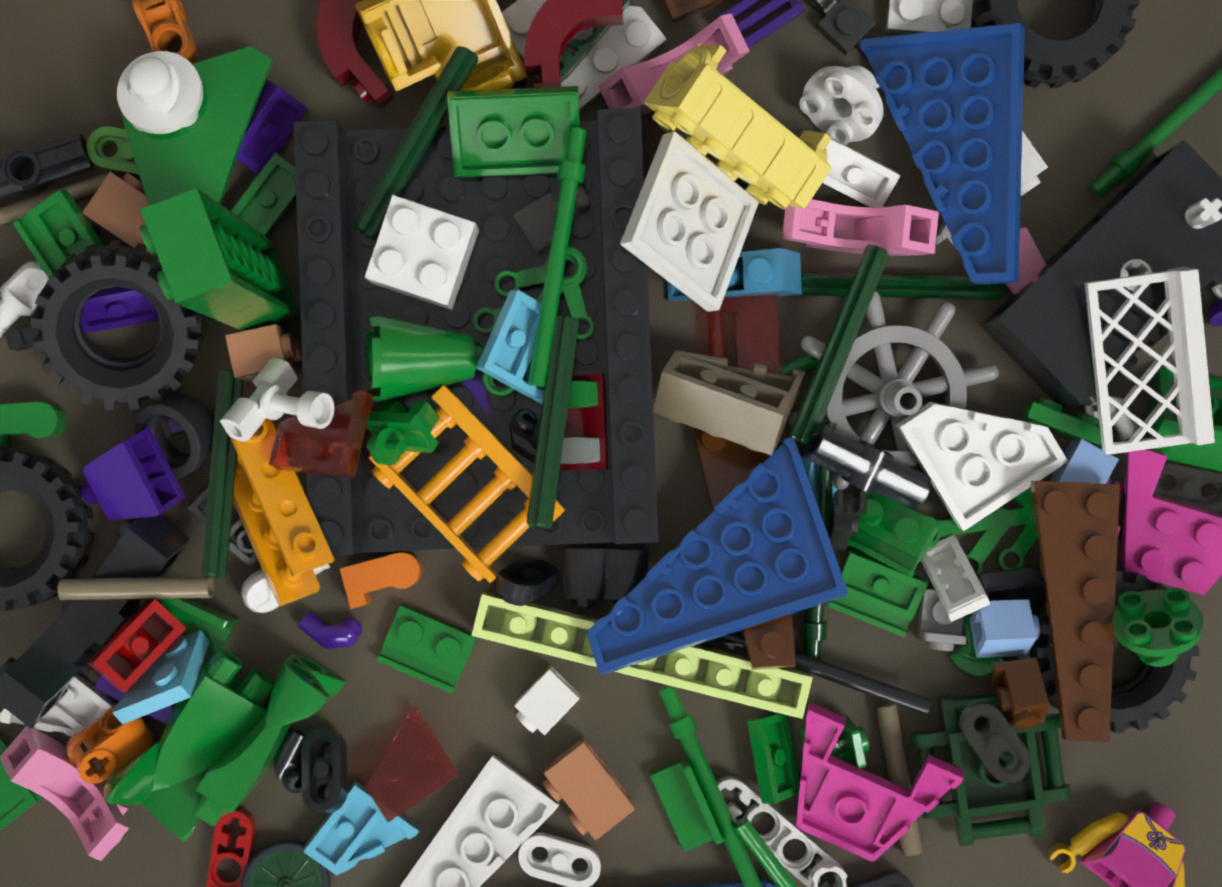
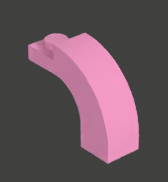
[598,13,750,116]
[782,199,939,256]
[0,726,129,861]

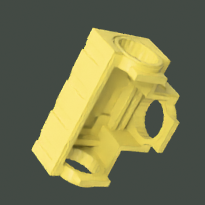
[643,44,832,209]

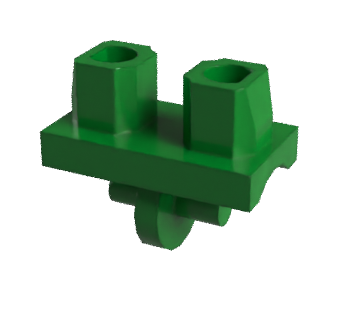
[355,400,439,465]

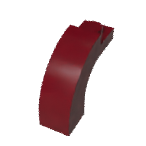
[317,0,393,109]
[524,0,624,88]

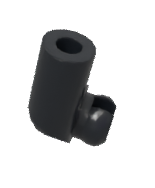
[273,728,307,793]

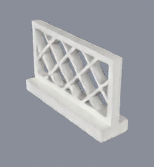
[1085,267,1215,455]

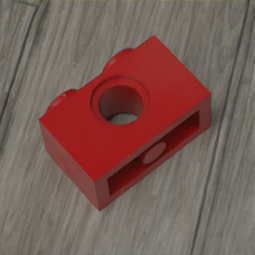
[87,599,186,692]

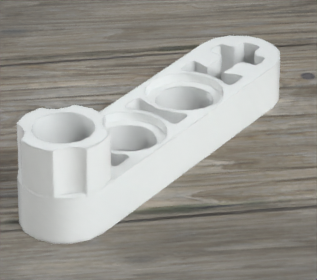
[717,776,847,887]

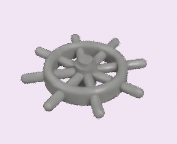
[789,291,999,490]

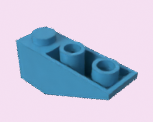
[667,248,802,301]

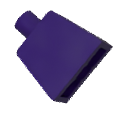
[81,427,186,521]

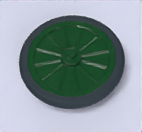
[241,840,330,887]

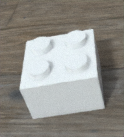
[364,195,479,310]

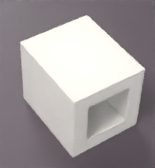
[514,665,580,735]

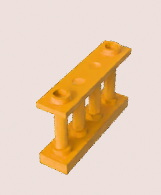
[369,385,566,583]
[230,418,334,607]

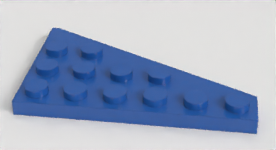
[860,23,1025,284]
[586,437,848,675]

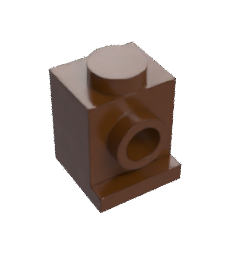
[990,658,1049,730]

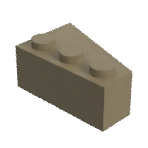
[653,350,806,456]

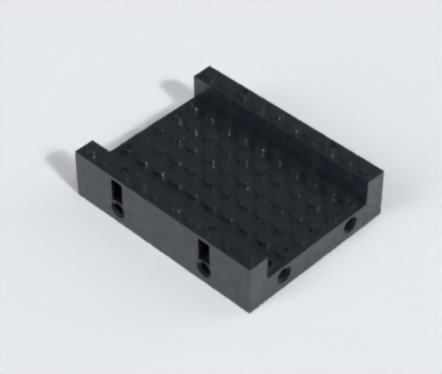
[294,108,659,556]

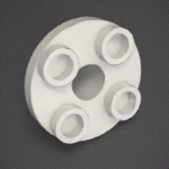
[117,51,203,134]
[799,65,883,145]

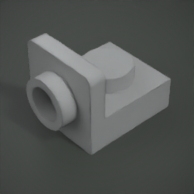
[917,588,966,651]

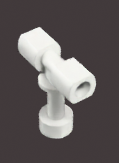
[220,358,334,442]

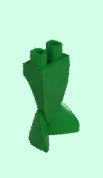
[103,648,274,842]
[193,654,346,826]

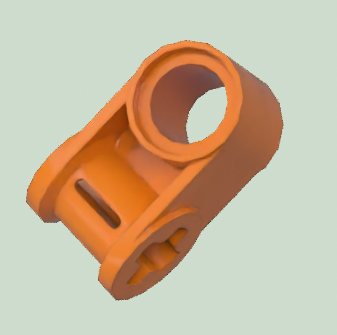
[132,0,198,64]
[66,704,154,784]

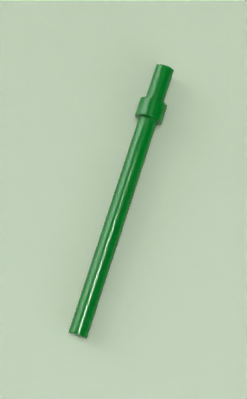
[1089,66,1222,198]
[528,127,587,388]
[659,686,762,887]

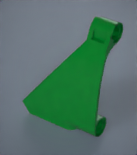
[120,46,274,205]

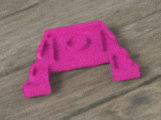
[1121,449,1222,596]
[796,702,964,862]

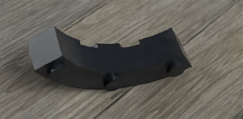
[0,515,190,729]

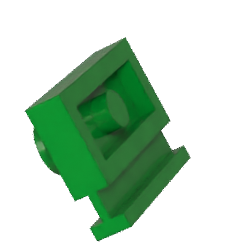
[13,189,104,278]
[847,490,941,578]
[826,549,928,638]
[376,604,477,694]

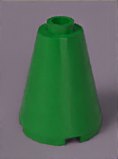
[365,315,483,402]

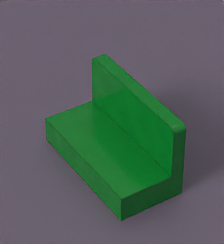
[156,598,239,655]
[650,757,724,852]

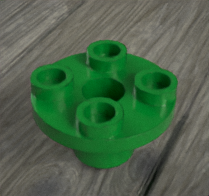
[1112,588,1203,667]

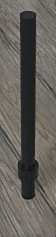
[715,630,932,716]

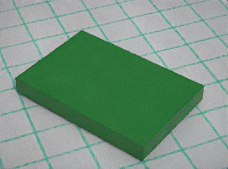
[447,86,580,177]

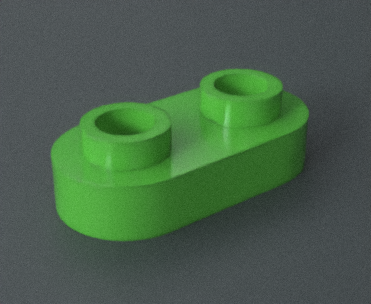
[86,126,140,177]

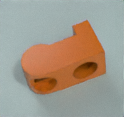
[340,551,423,609]

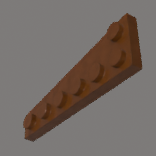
[692,427,796,670]
[1031,481,1120,742]

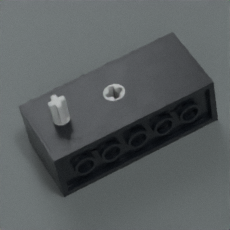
[980,140,1222,408]

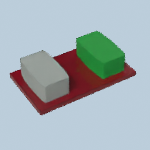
[560,373,608,471]

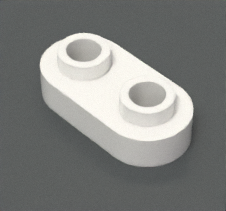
[518,832,601,887]

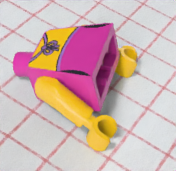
[1048,803,1186,887]

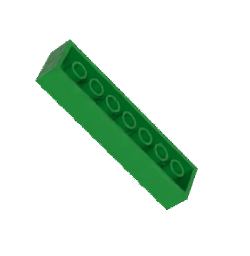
[139,188,301,331]

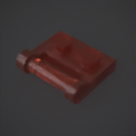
[703,294,782,375]

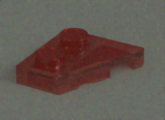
[269,391,373,478]
[365,707,459,823]

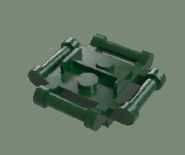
[910,693,1071,846]

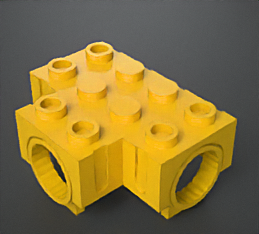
[354,0,528,91]

